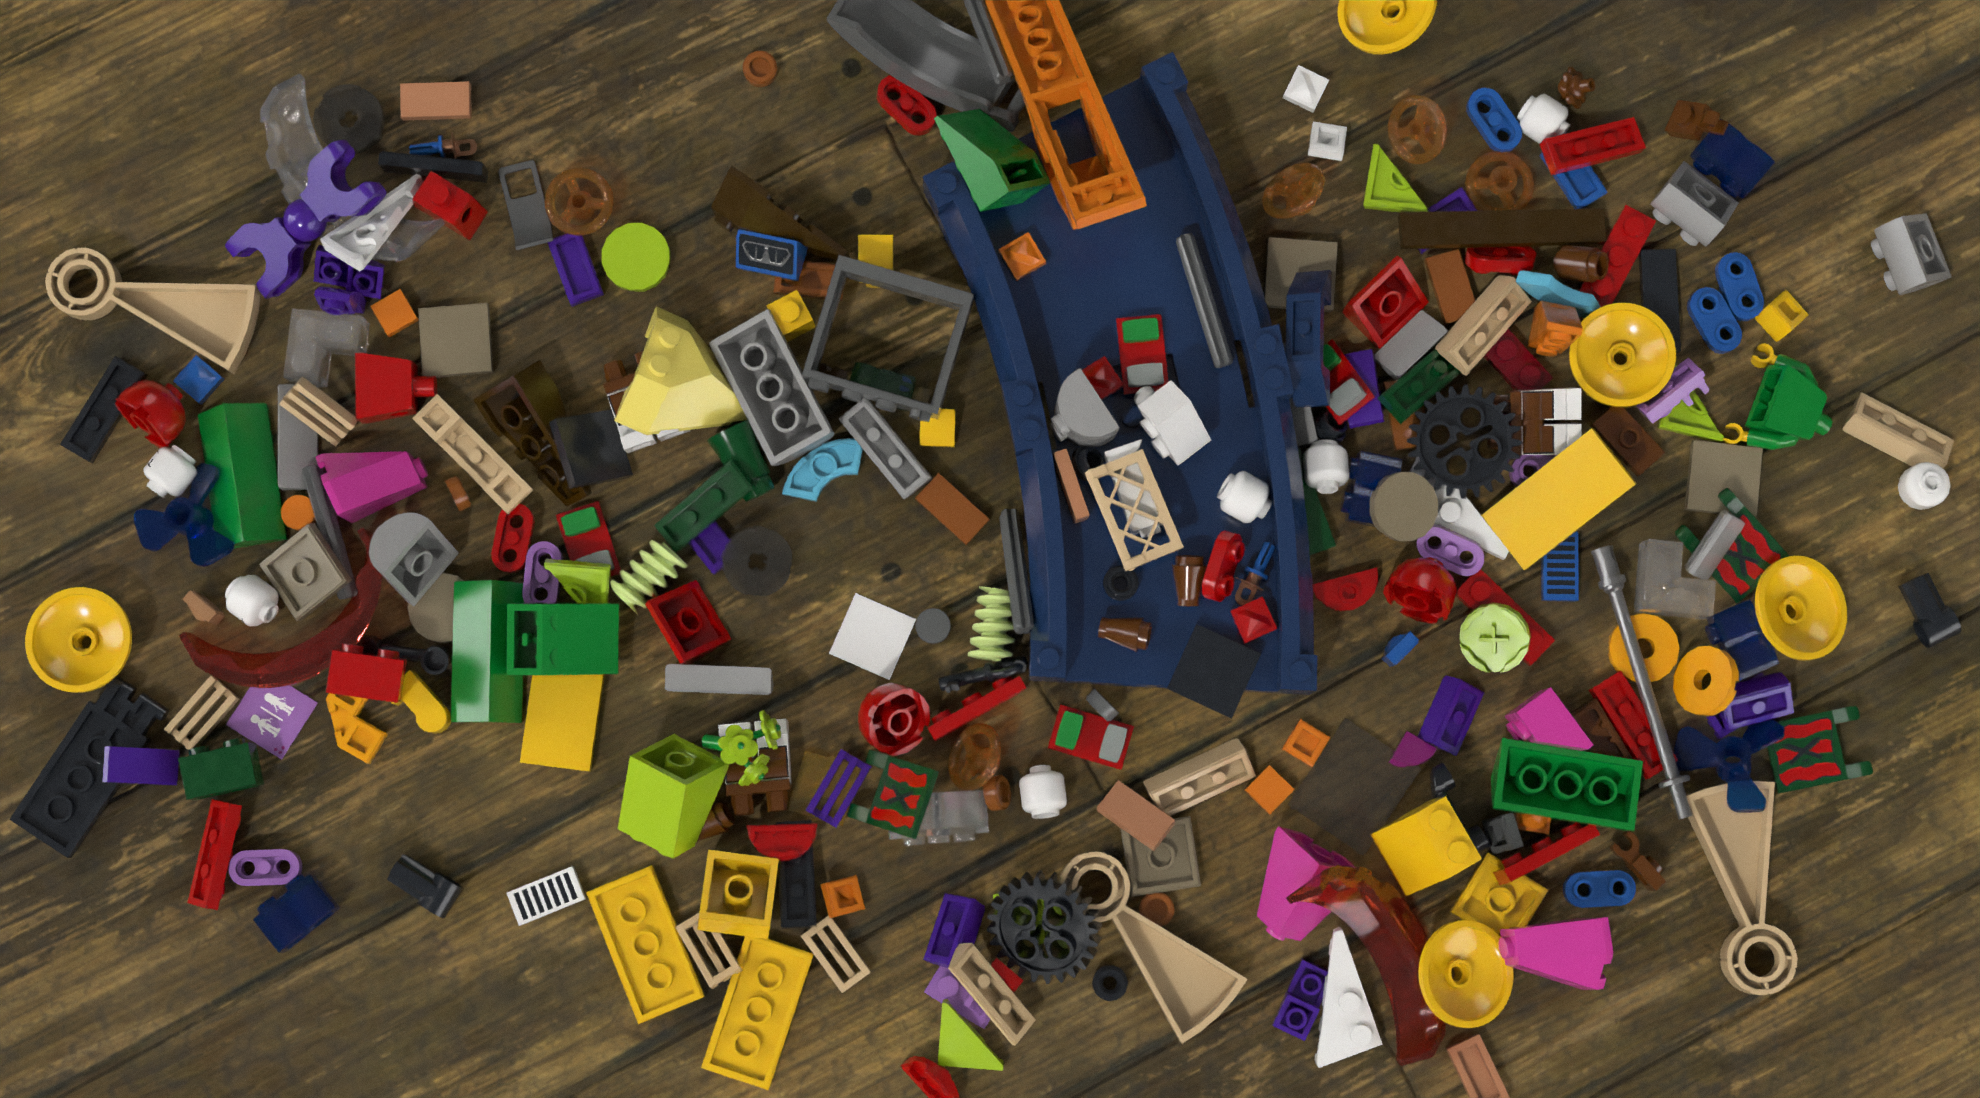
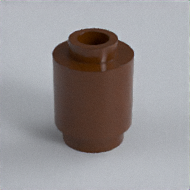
[1554,245,1609,283]

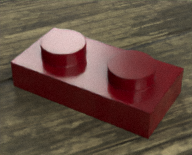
[1484,329,1553,391]

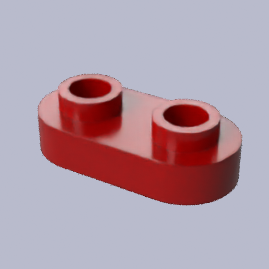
[877,75,937,136]
[1465,246,1536,276]
[491,504,535,573]
[1202,530,1245,602]

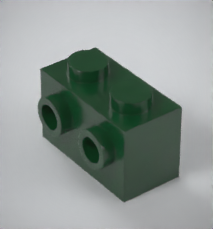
[178,738,264,801]

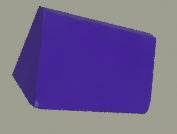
[1720,672,1794,731]
[1418,675,1485,756]
[923,893,985,968]

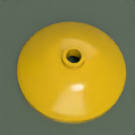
[1338,0,1437,54]
[1569,303,1676,407]
[1755,556,1847,661]
[25,587,132,693]
[1418,920,1513,1028]

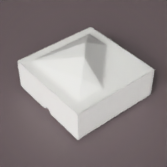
[1283,65,1329,113]
[1308,121,1347,161]

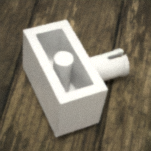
[1134,380,1211,465]

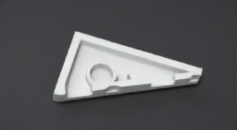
[320,174,423,272]
[1410,457,1509,560]
[1314,927,1383,1068]

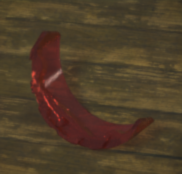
[179,527,382,688]
[1286,865,1446,1066]

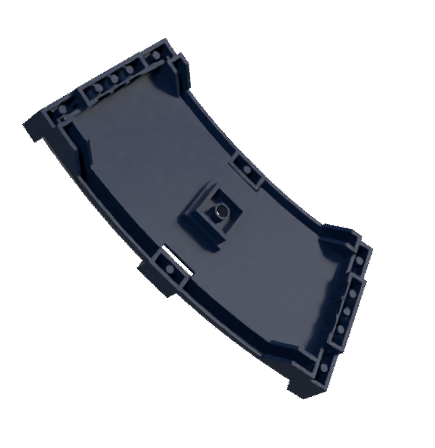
[923,52,1317,695]

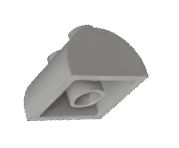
[1650,161,1739,247]
[1871,213,1951,295]
[1049,368,1119,448]
[369,513,459,606]

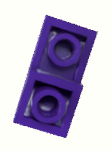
[313,245,385,299]
[314,286,367,315]
[1344,349,1385,428]
[103,746,179,785]
[1272,958,1328,1041]

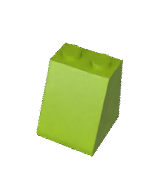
[618,734,729,859]

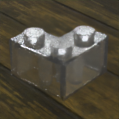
[283,308,370,387]
[1634,539,1716,619]
[888,790,989,846]

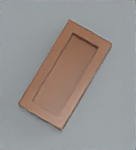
[400,81,472,121]
[1052,449,1090,524]
[1097,780,1175,851]
[1446,1033,1510,1098]

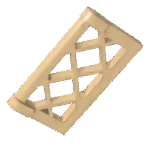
[1085,449,1184,572]

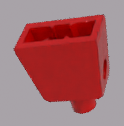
[412,171,488,241]
[355,353,438,424]

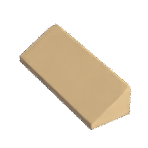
[1435,275,1532,376]
[1843,392,1954,468]
[1143,738,1256,816]
[948,943,1036,1046]

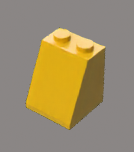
[1370,796,1482,896]

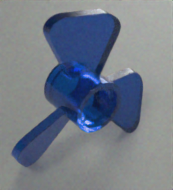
[134,463,234,567]
[1674,719,1785,813]

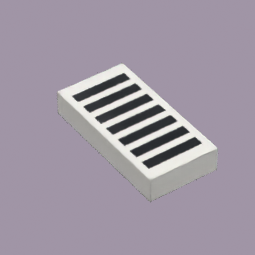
[507,866,586,926]

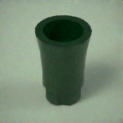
[707,420,775,502]

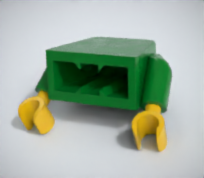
[1723,343,1833,450]

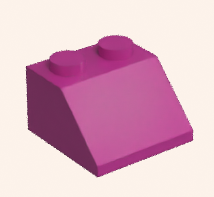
[1505,687,1593,751]

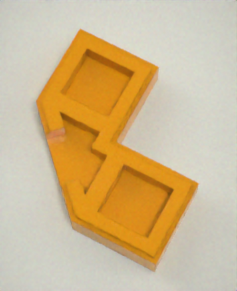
[326,693,388,764]

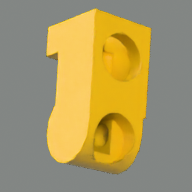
[391,670,451,734]

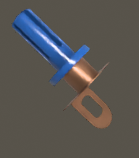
[409,132,477,159]
[1235,542,1276,605]

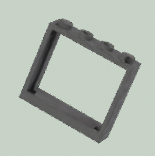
[802,255,974,422]

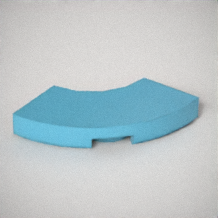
[1516,270,1601,318]
[782,438,863,502]

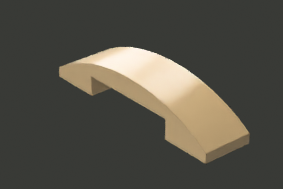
[412,394,533,514]

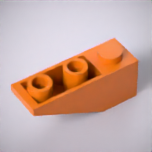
[1527,301,1583,357]

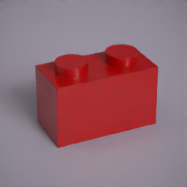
[326,643,407,703]

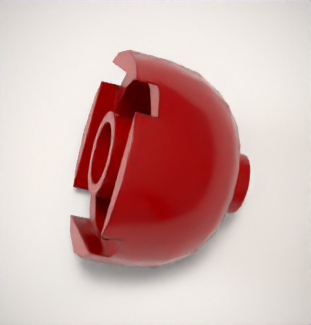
[115,380,186,448]
[1383,557,1457,624]
[858,683,930,756]

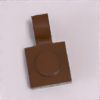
[1665,100,1729,141]
[1610,831,1667,891]

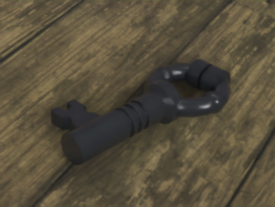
[938,655,1028,693]

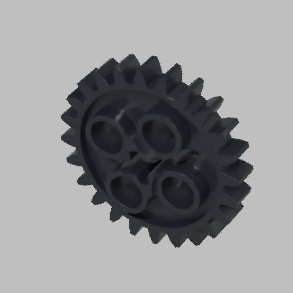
[1407,385,1523,499]
[987,870,1102,984]

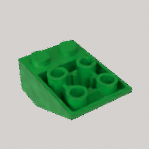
[934,109,1051,212]
[507,602,619,675]

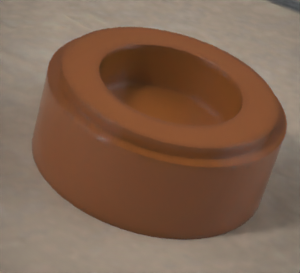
[743,51,778,87]
[444,475,471,512]
[983,775,1011,811]
[1139,892,1174,927]

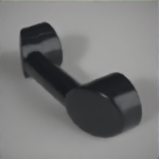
[353,635,451,675]
[1430,762,1491,854]

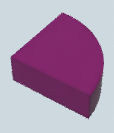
[1389,731,1437,767]

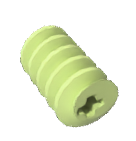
[609,540,688,615]
[967,586,1015,662]

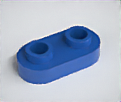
[1466,88,1522,153]
[1715,252,1764,321]
[1687,287,1742,354]
[1563,870,1636,908]

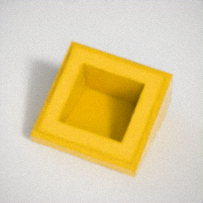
[1755,289,1809,342]
[920,409,956,447]

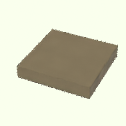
[1264,237,1338,312]
[418,303,494,378]
[1684,440,1763,517]
[259,523,352,621]
[1120,816,1201,897]

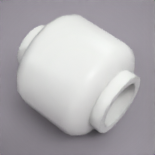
[1517,94,1570,144]
[1303,439,1349,494]
[144,445,197,498]
[1898,462,1951,510]
[1217,471,1272,523]
[225,575,279,626]
[1019,765,1067,819]

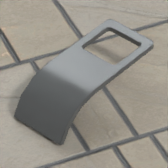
[498,160,553,250]

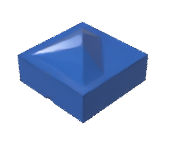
[173,355,224,405]
[1381,631,1419,667]

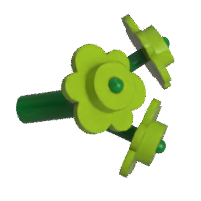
[702,710,781,786]

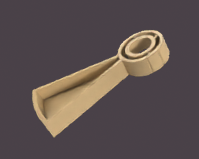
[45,248,261,375]
[1686,781,1798,995]
[1059,851,1247,1044]

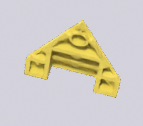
[614,306,748,435]

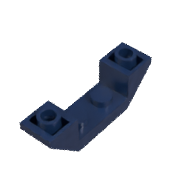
[1285,270,1332,408]

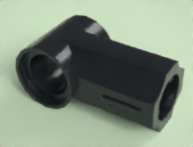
[1898,573,1961,648]
[387,854,464,919]

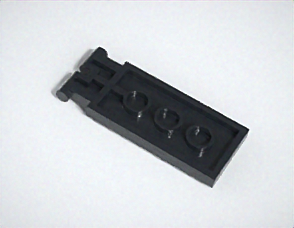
[9,676,169,858]

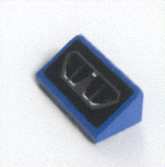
[736,229,808,281]

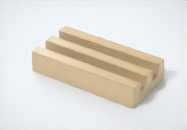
[279,376,358,447]
[164,675,240,750]
[675,913,743,989]
[801,915,871,993]

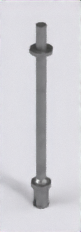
[1591,545,1692,819]

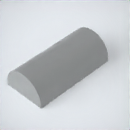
[709,309,834,466]

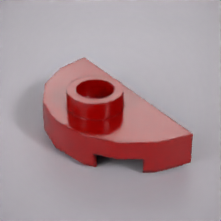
[1313,567,1378,612]
[747,823,818,861]
[901,1056,959,1098]

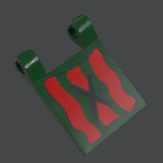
[1675,488,1789,604]
[1761,706,1873,794]
[847,750,939,840]

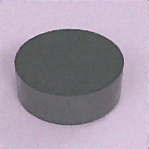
[916,608,951,644]
[1086,688,1119,722]

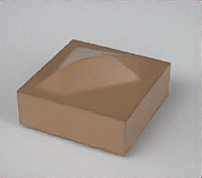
[182,590,225,625]

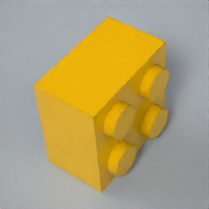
[697,850,779,939]

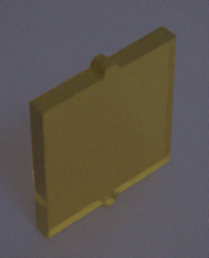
[787,751,860,826]

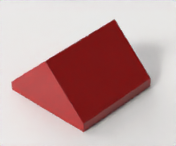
[1342,256,1429,349]
[645,580,731,665]

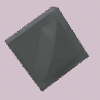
[1482,812,1524,854]

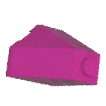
[316,451,428,523]
[1257,826,1366,941]
[1498,917,1613,990]

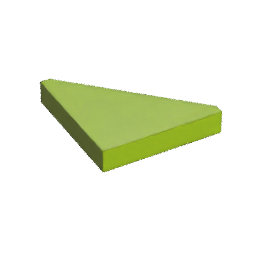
[1363,144,1428,212]
[1657,365,1724,443]
[544,559,611,603]
[938,999,1004,1071]

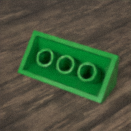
[198,403,288,551]
[451,580,525,723]
[1491,738,1643,832]

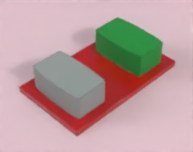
[1116,314,1169,395]
[1323,339,1375,425]
[556,501,621,577]
[1048,705,1134,770]

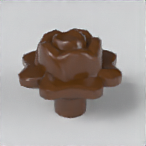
[1558,67,1595,109]

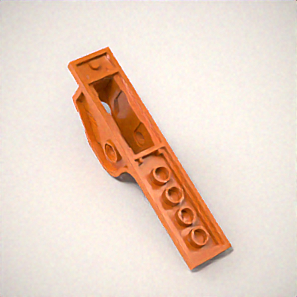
[984,0,1147,230]

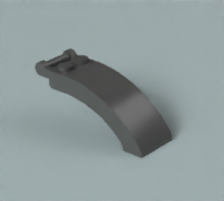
[827,0,1025,132]

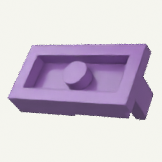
[1636,358,1709,424]
[924,966,990,1029]

